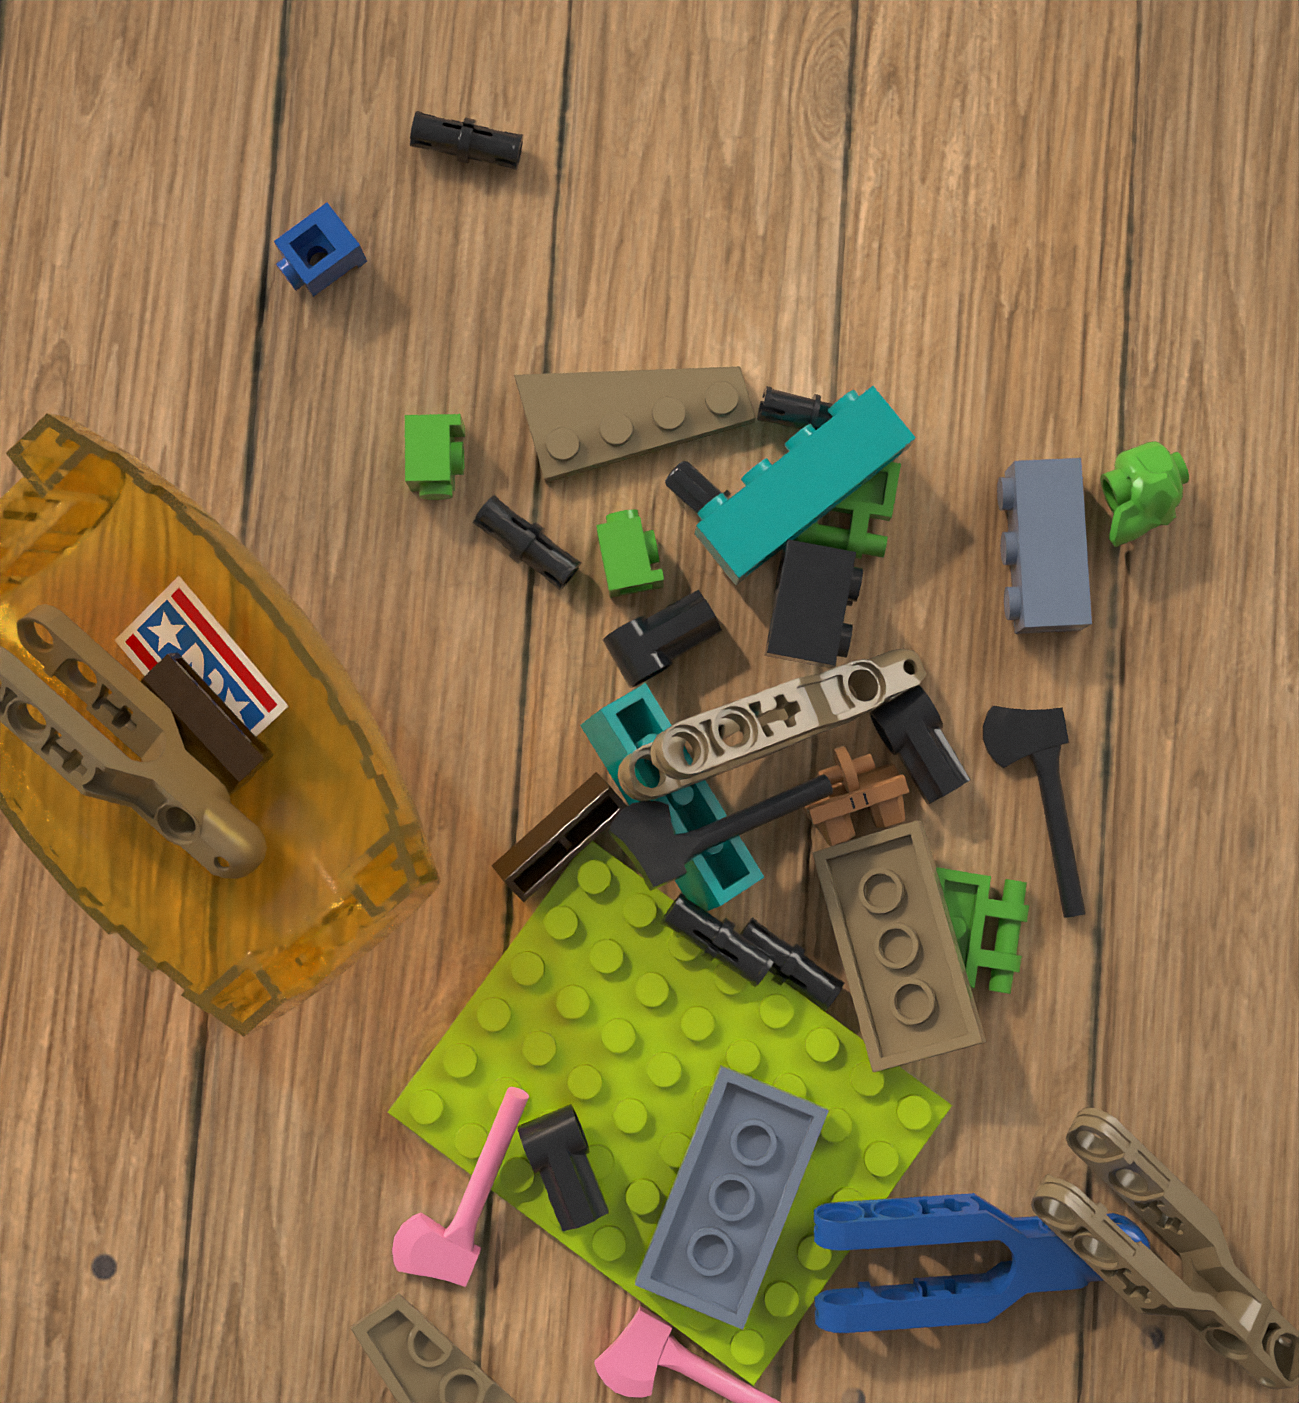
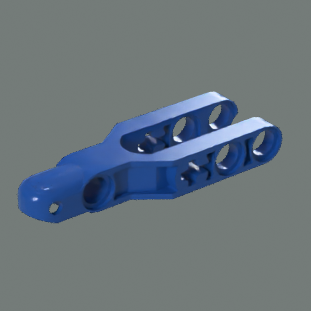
[814,1193,1150,1333]

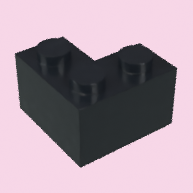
[764,540,863,668]

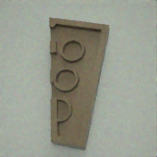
[514,366,756,483]
[351,1293,517,1403]

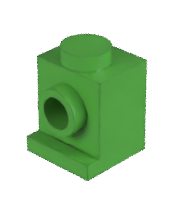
[405,414,465,500]
[596,509,664,598]

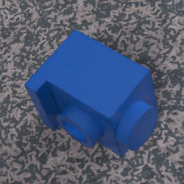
[274,202,367,297]

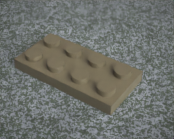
[812,820,986,1072]

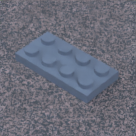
[635,1065,829,1330]

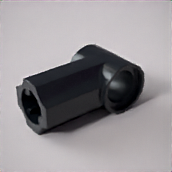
[603,590,722,688]
[869,685,970,804]
[517,1104,609,1232]

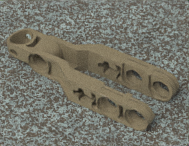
[0,604,267,879]
[618,648,927,801]
[1031,1108,1299,1390]

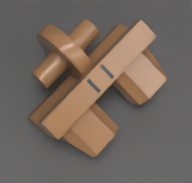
[803,746,909,846]

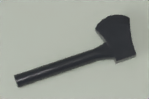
[982,706,1086,918]
[608,774,833,891]

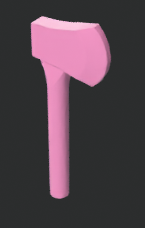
[392,1087,529,1287]
[594,1306,781,1403]

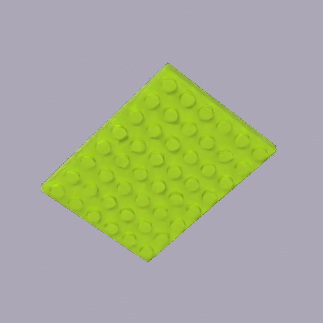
[387,841,953,1386]

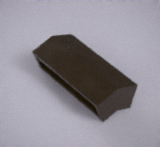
[140,652,274,796]
[491,772,627,902]

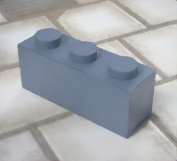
[997,458,1092,634]

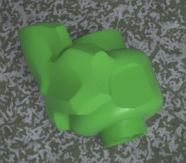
[1100,441,1189,547]

